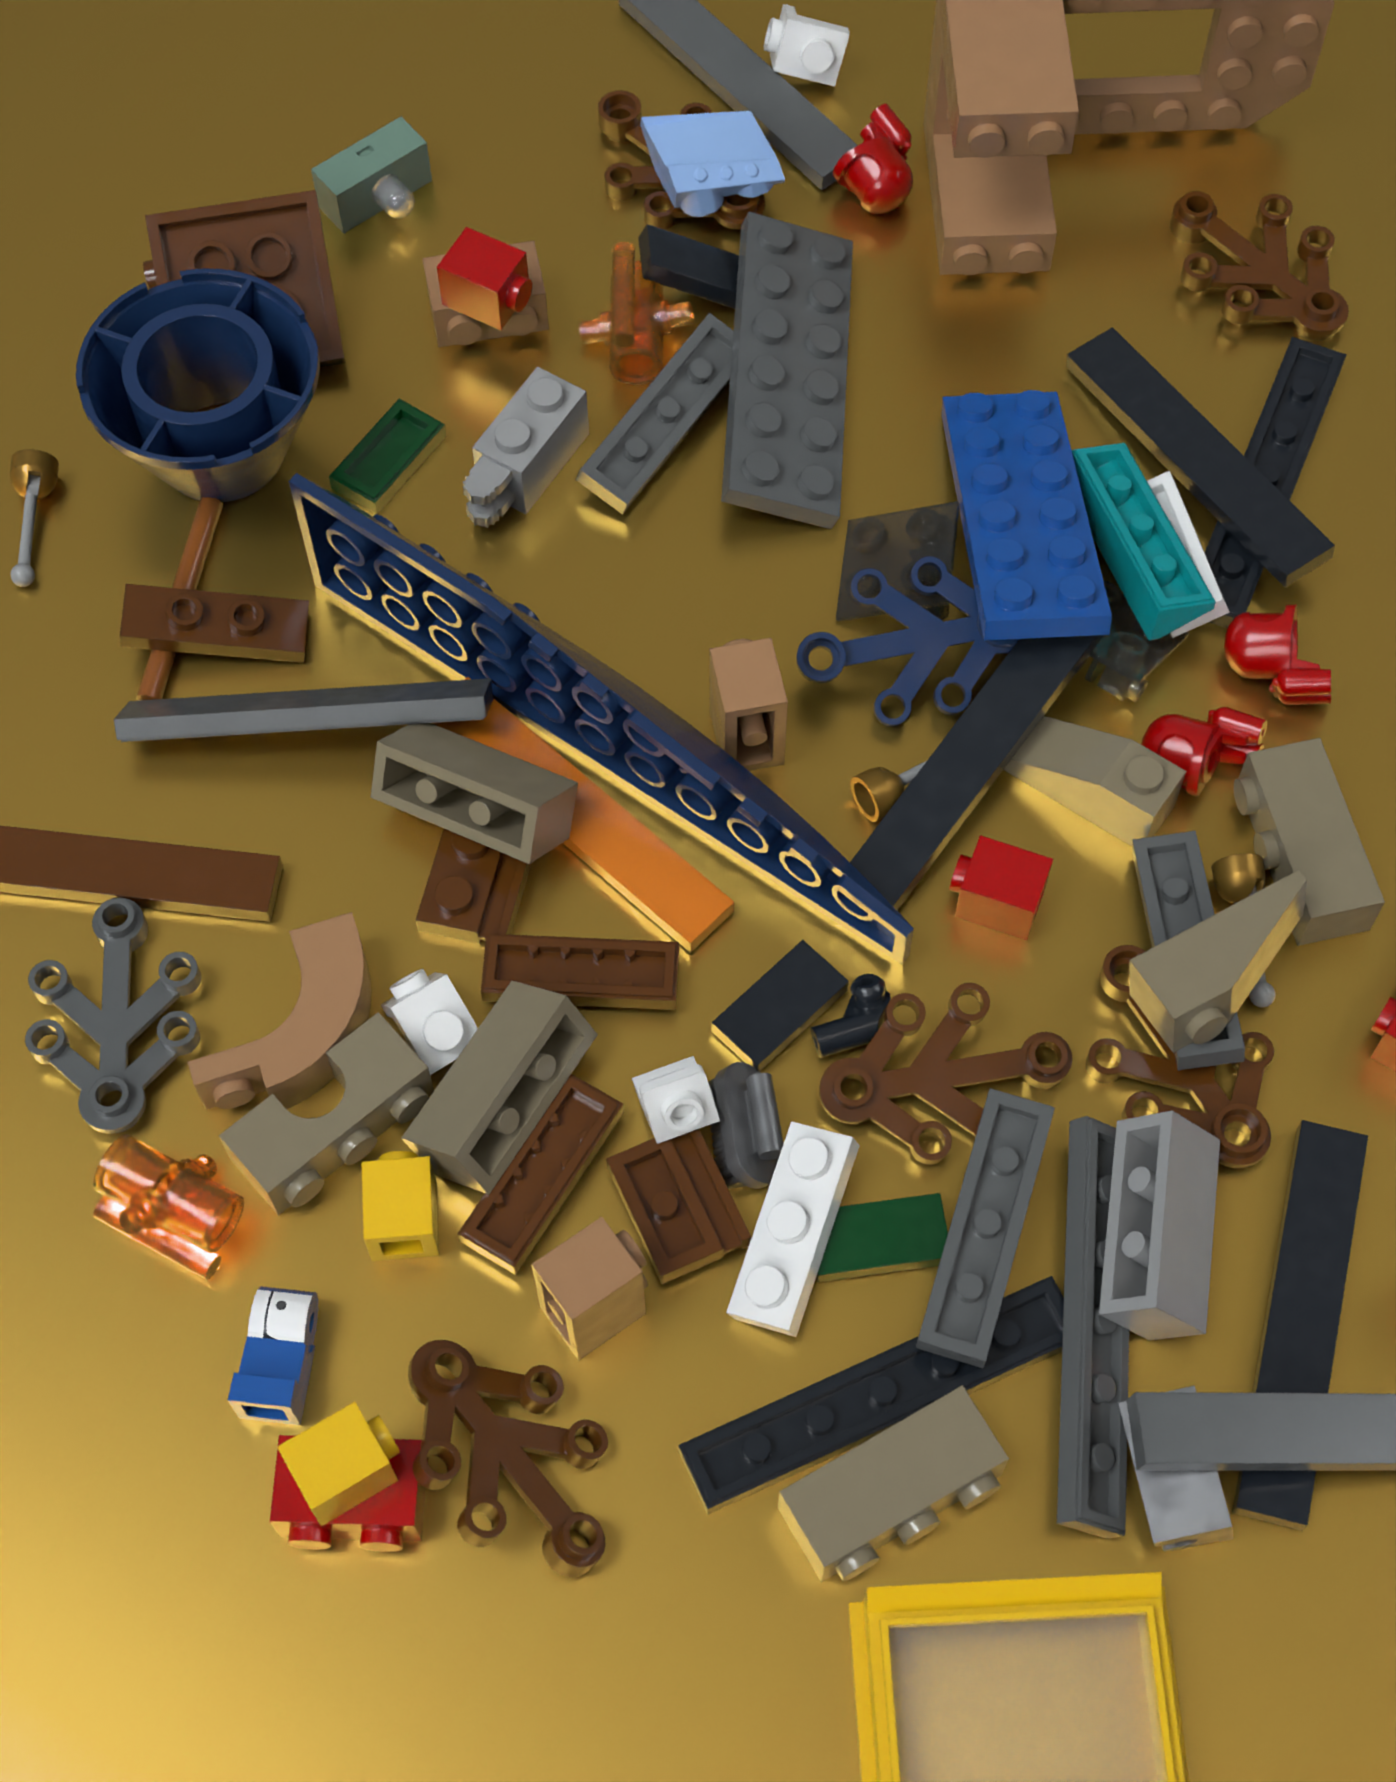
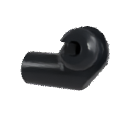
[811,974,891,1058]

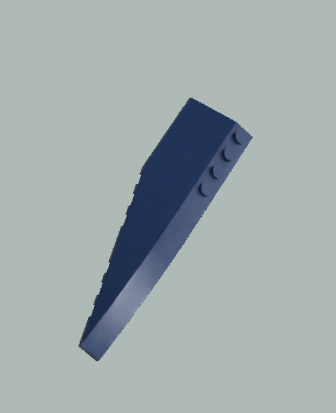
[289,473,914,965]

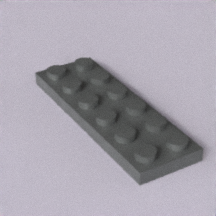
[721,212,853,529]

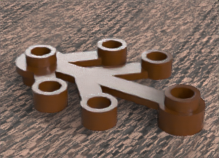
[598,90,765,230]
[1170,191,1349,341]
[1086,945,1274,1168]
[819,983,1072,1165]
[408,1340,608,1577]

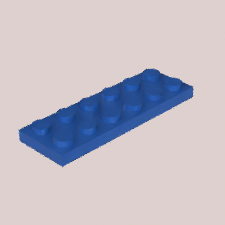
[941,390,1112,640]

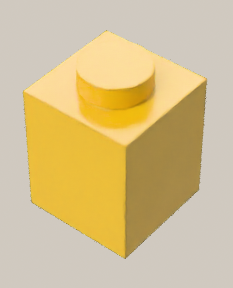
[362,1151,439,1261]
[277,1401,400,1526]

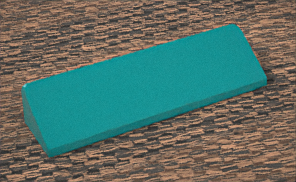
[1072,443,1216,641]

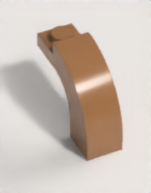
[188,912,372,1110]

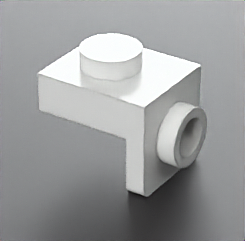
[764,4,850,86]
[381,969,478,1075]
[632,1056,720,1144]

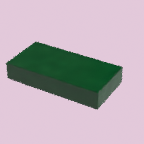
[329,398,447,514]
[816,1193,948,1283]

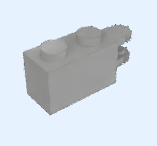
[463,366,589,528]

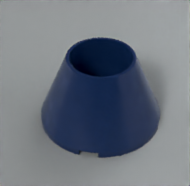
[76,268,320,502]

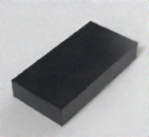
[638,224,739,309]
[711,940,849,1072]

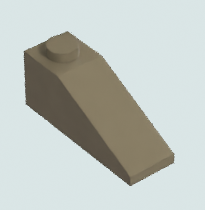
[1004,716,1187,846]
[1129,869,1307,1053]

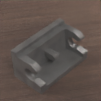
[1118,1385,1233,1551]

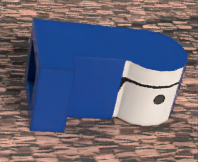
[227,1286,319,1426]

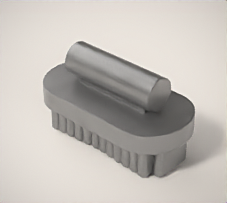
[708,1062,784,1189]

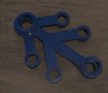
[796,556,1019,727]

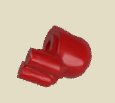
[832,103,913,214]
[1224,605,1331,705]
[1141,707,1268,797]

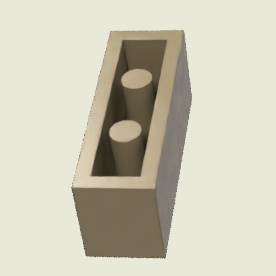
[370,723,578,864]
[1233,738,1385,946]
[401,981,598,1194]
[778,1385,1009,1582]

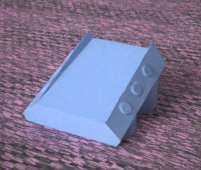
[640,111,785,217]

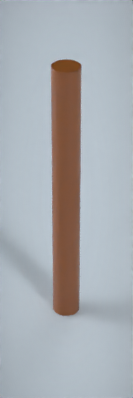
[136,497,223,701]

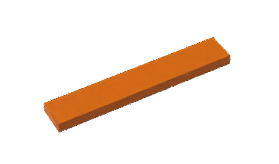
[432,677,734,953]

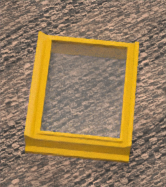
[848,1572,1190,1782]

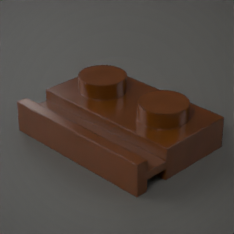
[416,829,532,943]
[606,1129,751,1285]

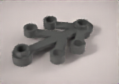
[25,898,202,1133]

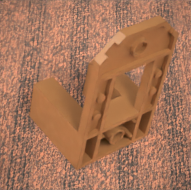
[923,0,1334,275]

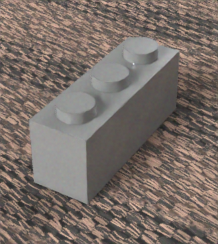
[1099,1110,1220,1340]

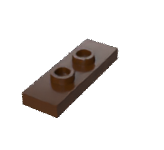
[120,584,309,663]
[481,933,679,1010]
[457,1074,624,1275]

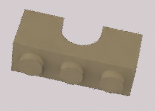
[219,1012,434,1216]

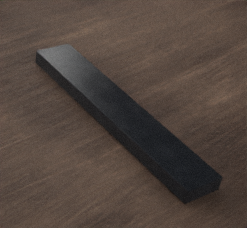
[1066,327,1335,588]
[1205,337,1347,628]
[850,635,1104,911]
[1232,1120,1368,1531]
[678,1276,1064,1515]

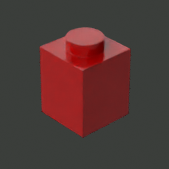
[437,227,533,330]
[949,835,1053,941]

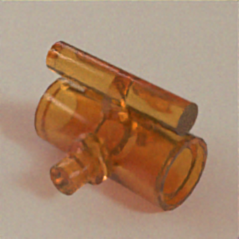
[579,242,694,385]
[93,1134,245,1280]

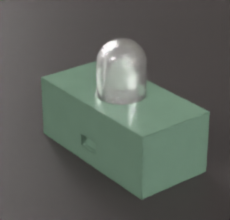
[311,117,432,234]

